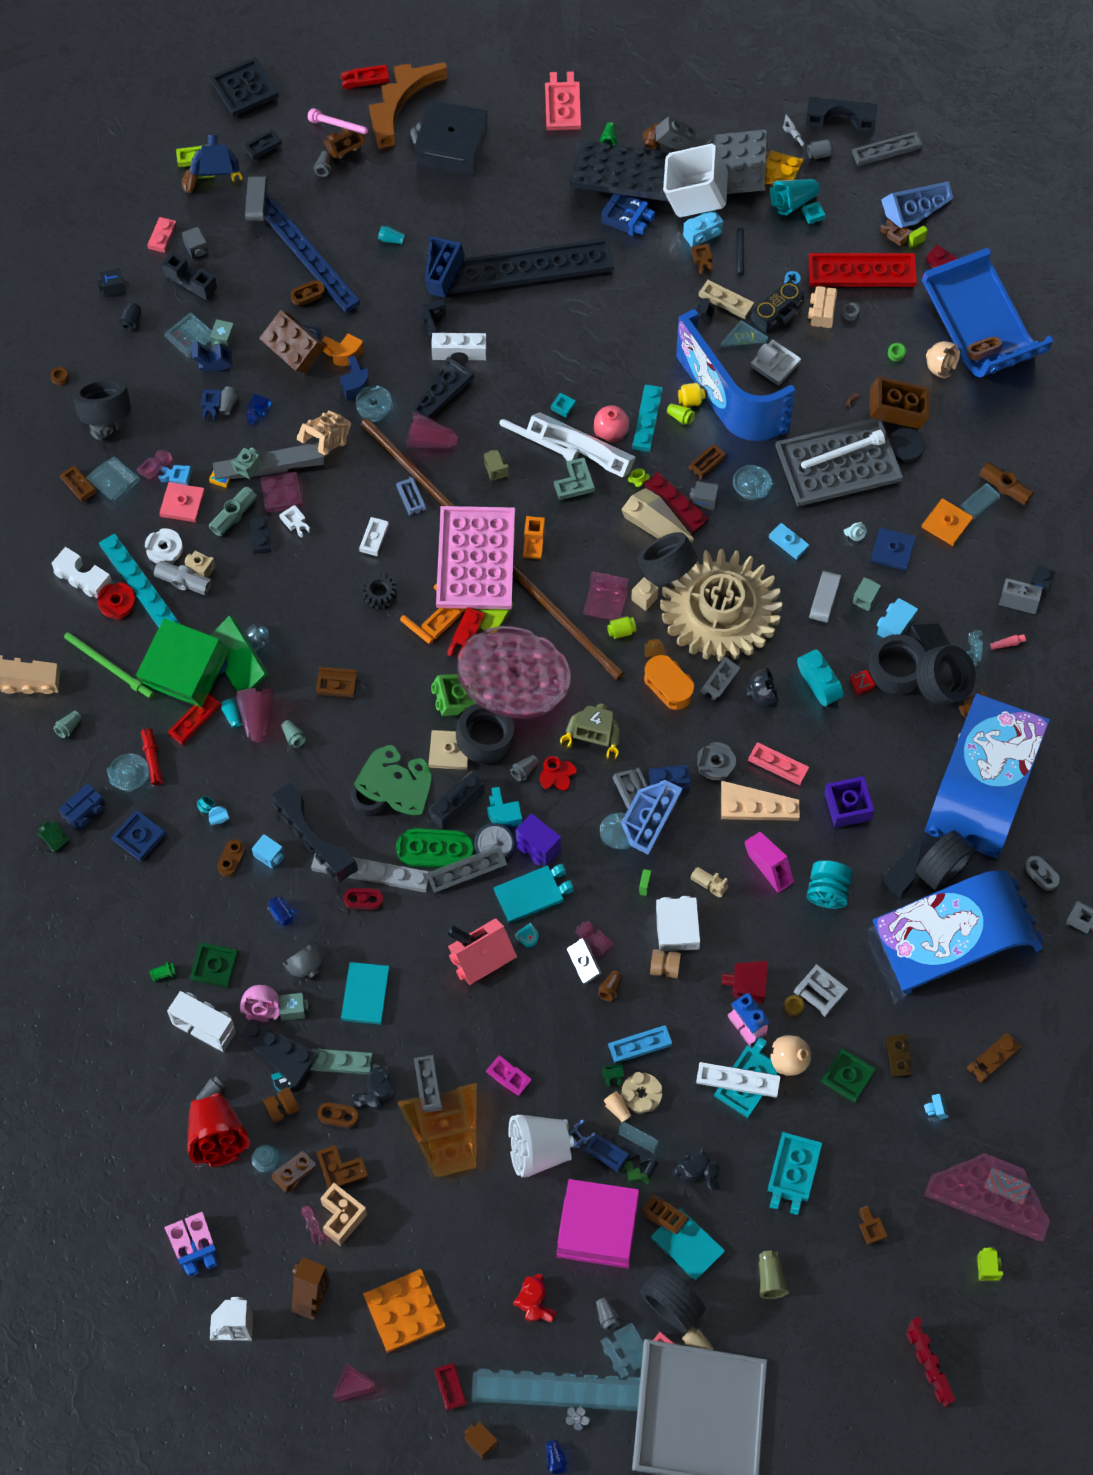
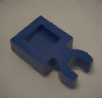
[201,390,221,420]

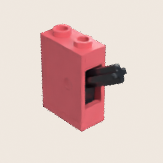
[446,918,517,985]

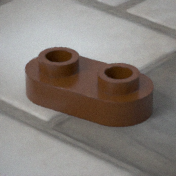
[290,281,325,306]
[967,337,1002,360]
[217,839,246,877]
[318,1102,358,1128]

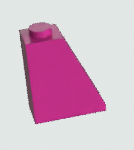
[745,832,794,893]

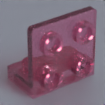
[584,571,629,620]

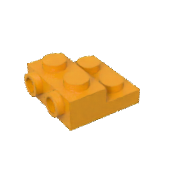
[766,150,803,185]

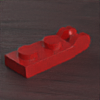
[340,65,390,89]
[447,607,485,661]

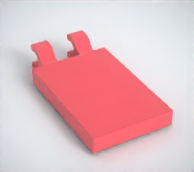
[545,72,581,130]

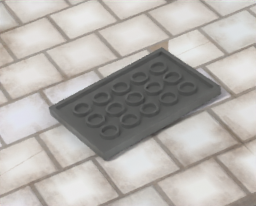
[775,419,903,507]

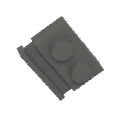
[613,768,648,809]

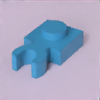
[158,465,193,485]

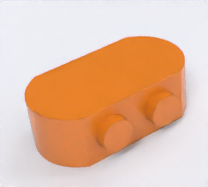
[644,655,694,710]

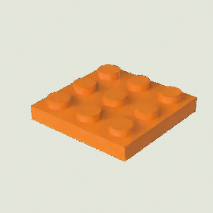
[363,1269,446,1353]

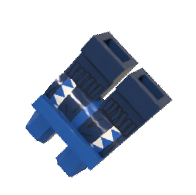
[601,193,655,236]

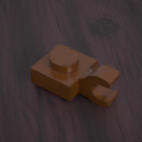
[859,1206,887,1245]

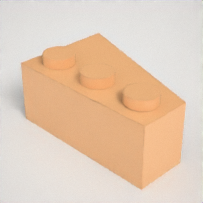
[0,655,60,694]

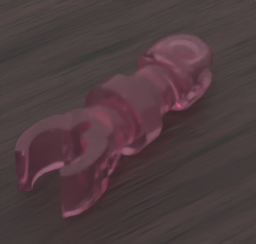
[301,1206,325,1245]

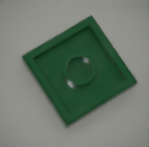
[190,942,239,989]
[821,1048,877,1103]

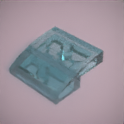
[86,457,140,502]

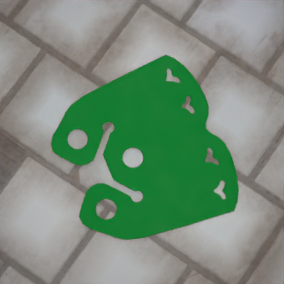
[354,745,432,815]

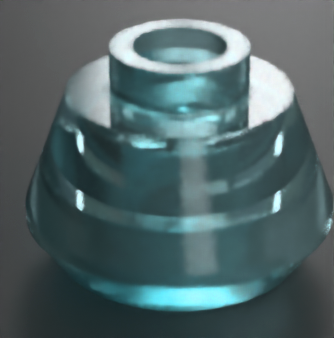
[251,1145,279,1172]

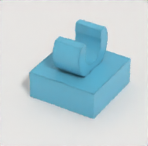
[924,1094,949,1120]

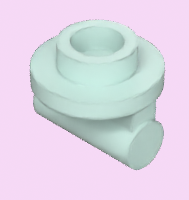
[844,522,866,541]

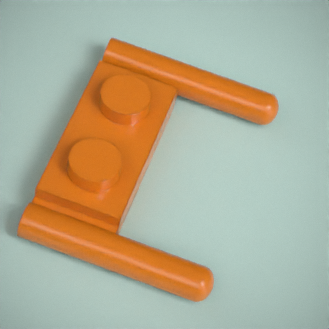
[400,583,467,645]

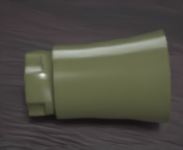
[759,1250,789,1299]

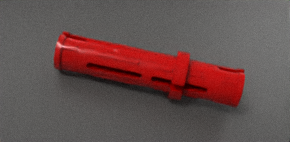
[141,728,163,786]

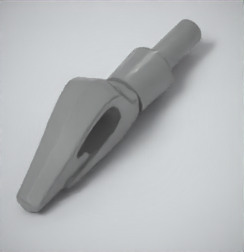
[783,114,805,147]

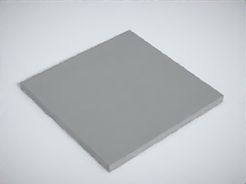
[632,1339,767,1475]

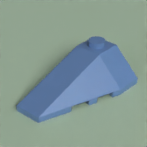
[881,181,953,228]

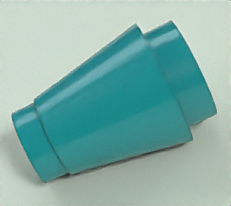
[378,225,405,244]
[221,698,243,728]

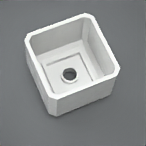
[663,144,728,217]

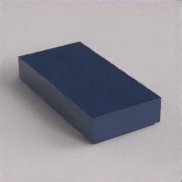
[584,1133,630,1173]

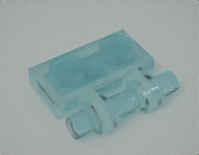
[601,1323,644,1379]

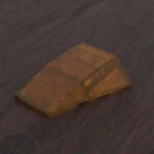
[397,1083,477,1178]

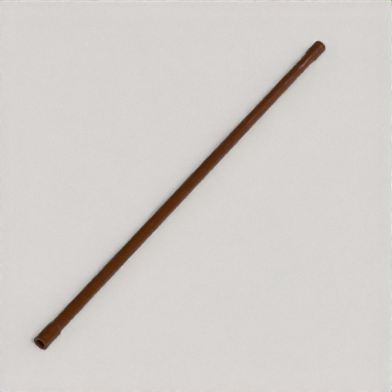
[361,418,625,680]

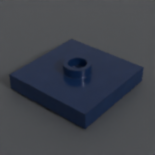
[870,528,916,571]
[111,810,167,862]

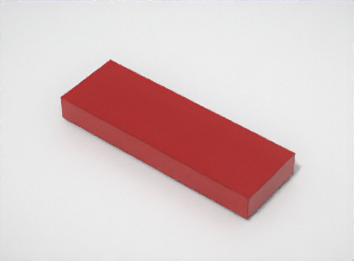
[168,694,222,745]

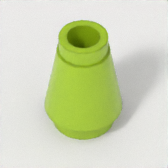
[667,403,695,425]

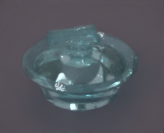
[733,465,773,498]
[106,753,149,790]

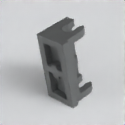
[999,578,1043,614]
[700,657,740,700]

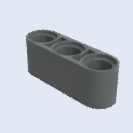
[245,176,267,221]

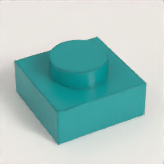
[802,202,825,224]
[551,393,576,417]

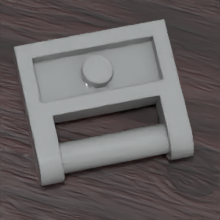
[794,964,848,1017]

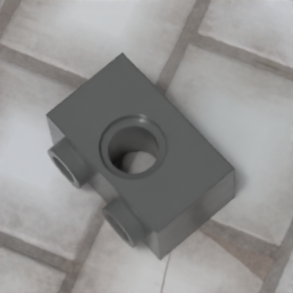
[656,116,696,151]

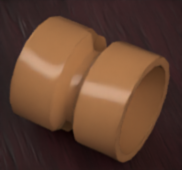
[650,949,681,978]

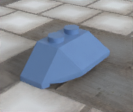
[621,780,683,855]

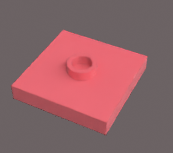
[159,482,205,523]

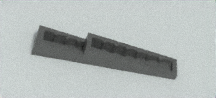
[213,442,324,479]

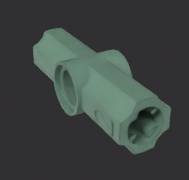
[209,487,257,536]

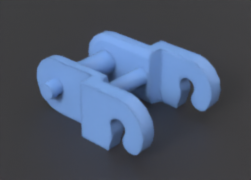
[568,1120,595,1149]

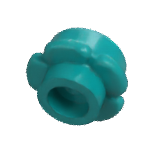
[197,796,215,813]

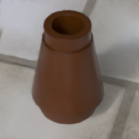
[598,971,622,1001]

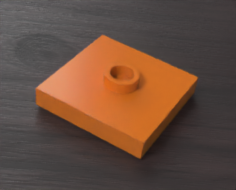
[922,498,973,546]

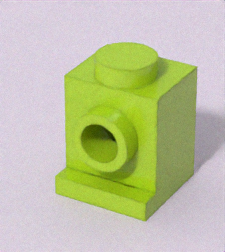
[977,1248,1003,1281]

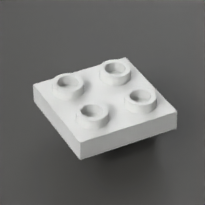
[750,340,801,386]

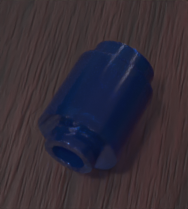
[267,896,295,926]

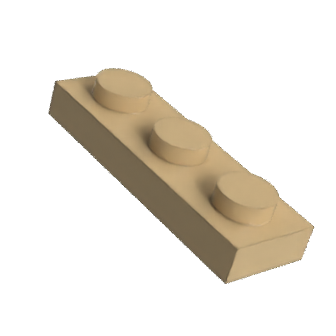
[699,280,754,319]

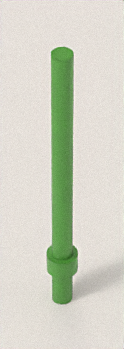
[64,632,154,699]

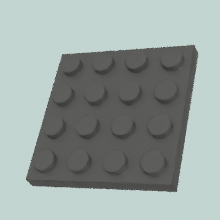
[698,129,768,194]

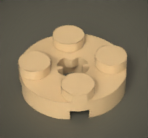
[622,1072,662,1114]

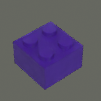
[824,776,874,828]
[516,813,561,867]

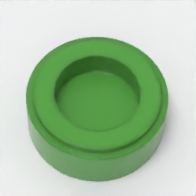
[888,343,906,362]

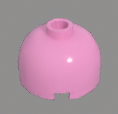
[240,985,280,1023]

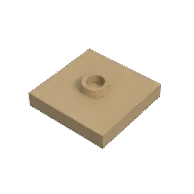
[429,730,470,770]

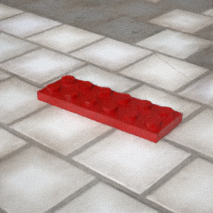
[809,253,917,287]

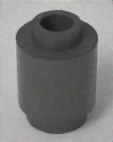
[807,139,834,160]

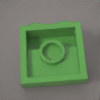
[431,674,480,716]

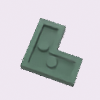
[554,458,594,500]

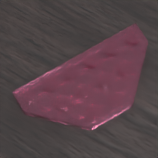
[924,1153,1050,1242]

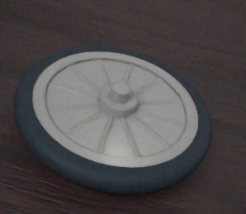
[474,823,515,860]

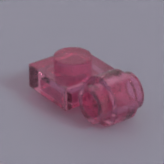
[136,450,172,480]
[575,921,613,958]

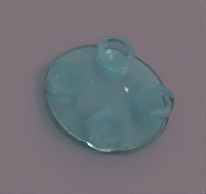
[600,813,631,849]

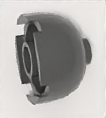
[283,941,323,978]

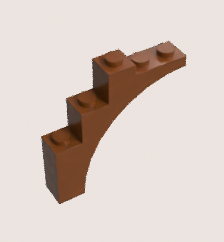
[369,62,447,148]

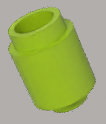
[607,616,636,639]

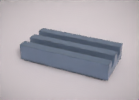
[396,478,427,516]

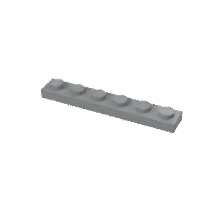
[311,854,429,893]

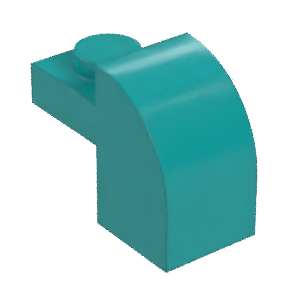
[488,787,522,829]

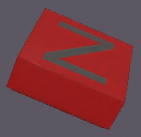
[849,670,875,695]

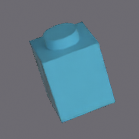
[252,834,284,868]

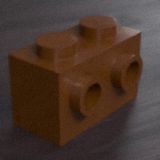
[323,128,366,159]

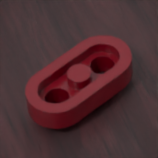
[344,888,383,910]

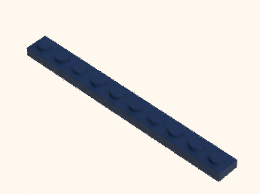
[245,192,360,313]

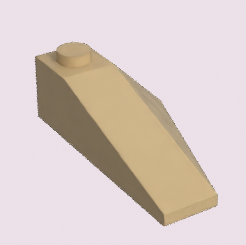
[621,488,695,544]

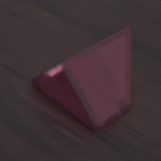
[333,1363,376,1403]

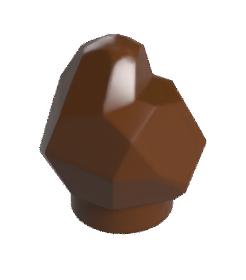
[643,123,662,149]

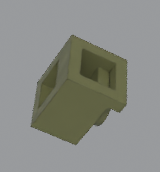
[484,450,509,481]

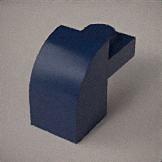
[192,341,232,372]
[340,356,369,401]

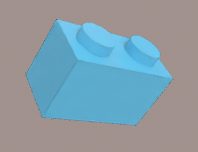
[877,598,918,638]

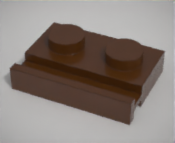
[316,667,357,698]

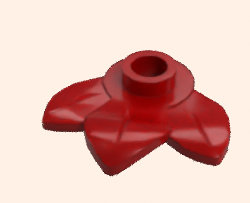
[540,756,577,790]

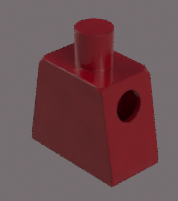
[721,961,768,1004]

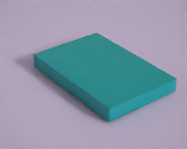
[341,962,389,1025]
[651,1208,725,1282]

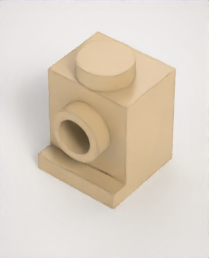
[185,551,215,578]

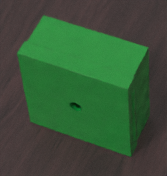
[136,618,230,708]

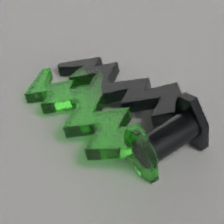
[588,1134,658,1183]

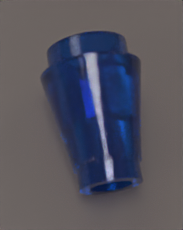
[546,1440,568,1475]

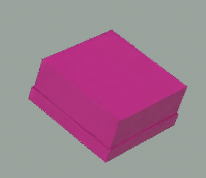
[557,1179,639,1268]

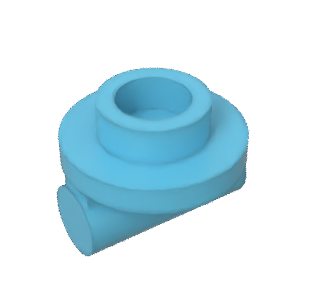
[209,806,230,826]

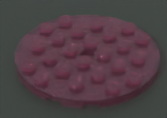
[457,626,571,719]

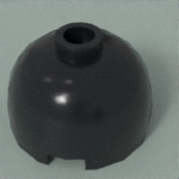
[746,667,779,706]

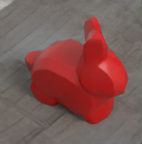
[513,1274,557,1322]

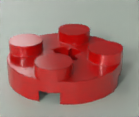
[97,582,136,620]

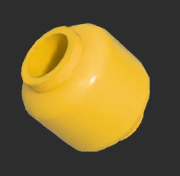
[678,383,705,407]

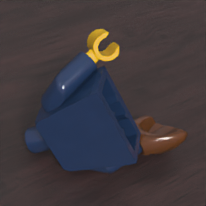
[182,135,242,193]

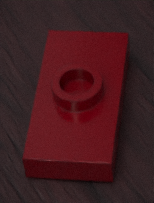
[434,1363,467,1411]

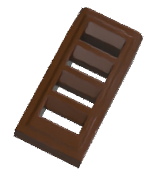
[641,1195,689,1235]

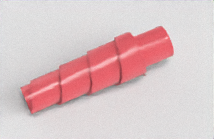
[990,634,1026,650]

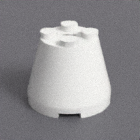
[509,1115,574,1177]

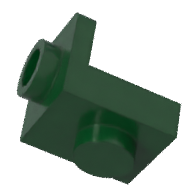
[37,821,69,852]

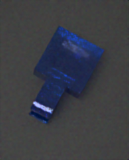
[246,394,271,425]

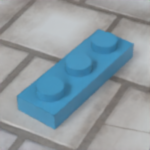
[608,1025,672,1064]

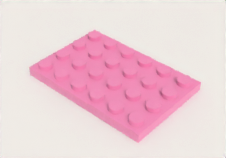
[436,506,515,609]

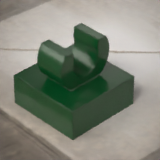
[602,1064,624,1087]

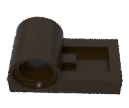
[885,1033,912,1077]

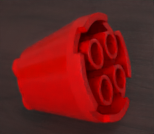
[187,1093,250,1167]

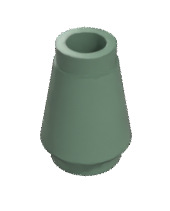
[54,711,82,738]
[281,720,306,748]

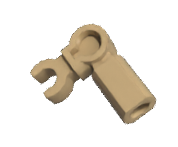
[691,867,728,897]

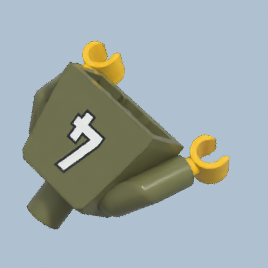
[560,704,620,760]

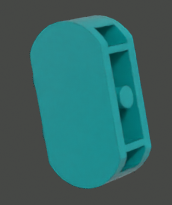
[797,649,843,706]

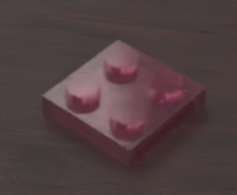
[260,472,303,513]

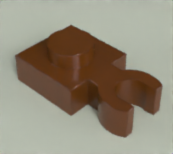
[880,220,912,246]
[691,244,713,275]

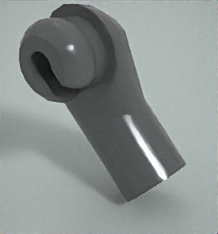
[410,122,422,147]

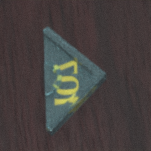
[721,320,768,347]

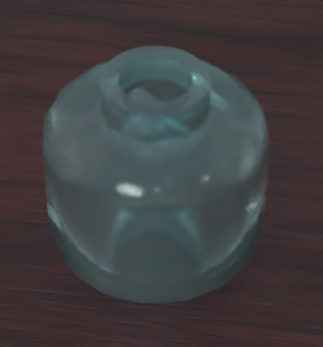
[243,623,269,651]

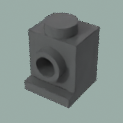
[89,421,119,440]
[1066,901,1093,934]

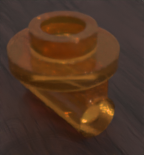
[645,639,664,657]

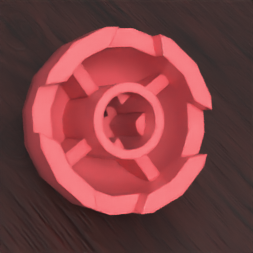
[594,405,629,443]

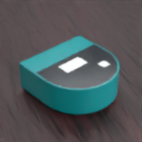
[271,1072,293,1091]

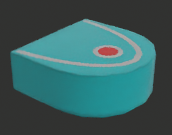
[515,923,539,947]

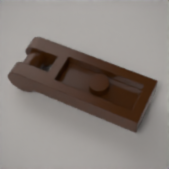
[967,1033,1021,1083]

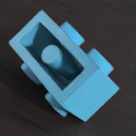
[683,210,723,247]

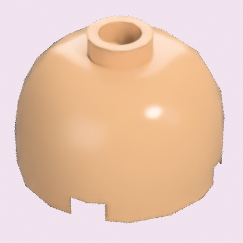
[926,341,960,379]
[771,1035,811,1076]

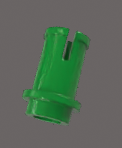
[150,962,176,982]

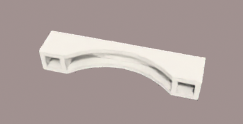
[526,412,636,477]

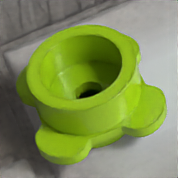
[628,468,650,487]

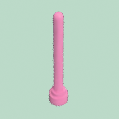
[308,108,368,134]

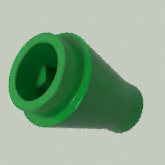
[600,122,617,145]

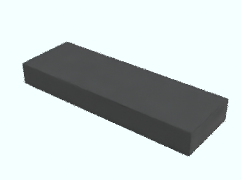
[414,1055,443,1113]

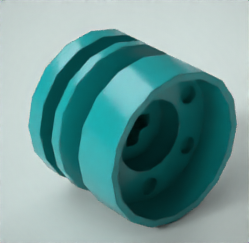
[807,861,853,909]

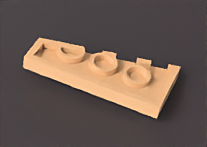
[721,781,799,821]

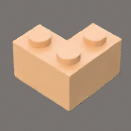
[321,1183,367,1246]

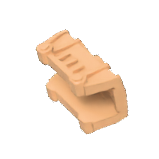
[297,411,351,455]

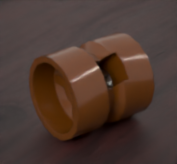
[262,1087,300,1124]

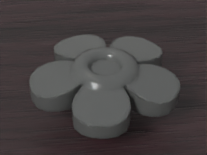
[566,1406,590,1430]

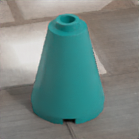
[770,179,820,216]

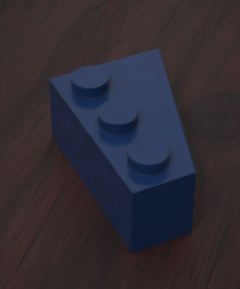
[425,236,465,297]

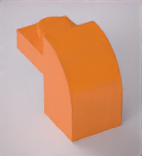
[321,333,364,366]
[523,516,545,559]

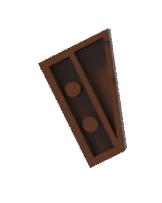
[291,1257,331,1320]

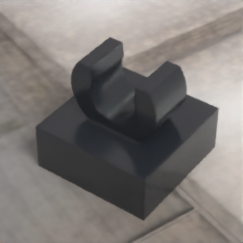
[693,298,715,323]

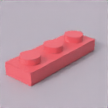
[748,742,809,785]

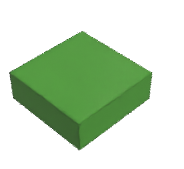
[639,869,651,896]

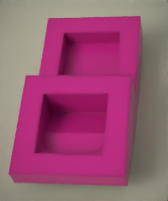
[485,1055,532,1096]

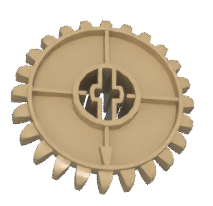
[660,549,782,661]

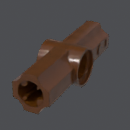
[980,462,1034,506]

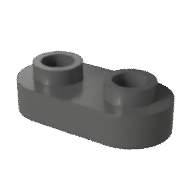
[1025,856,1060,891]

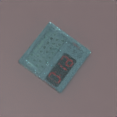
[164,312,212,358]

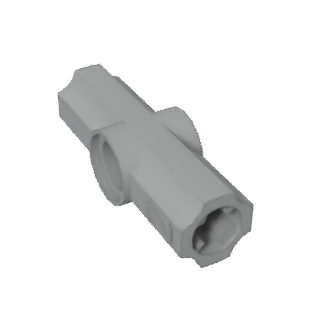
[154,561,212,595]

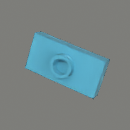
[769,523,809,560]

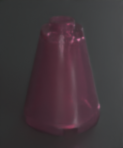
[406,412,458,449]
[236,688,274,743]

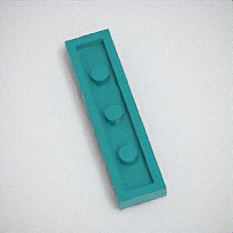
[632,385,663,452]

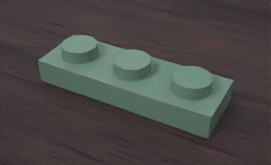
[310,1049,373,1075]

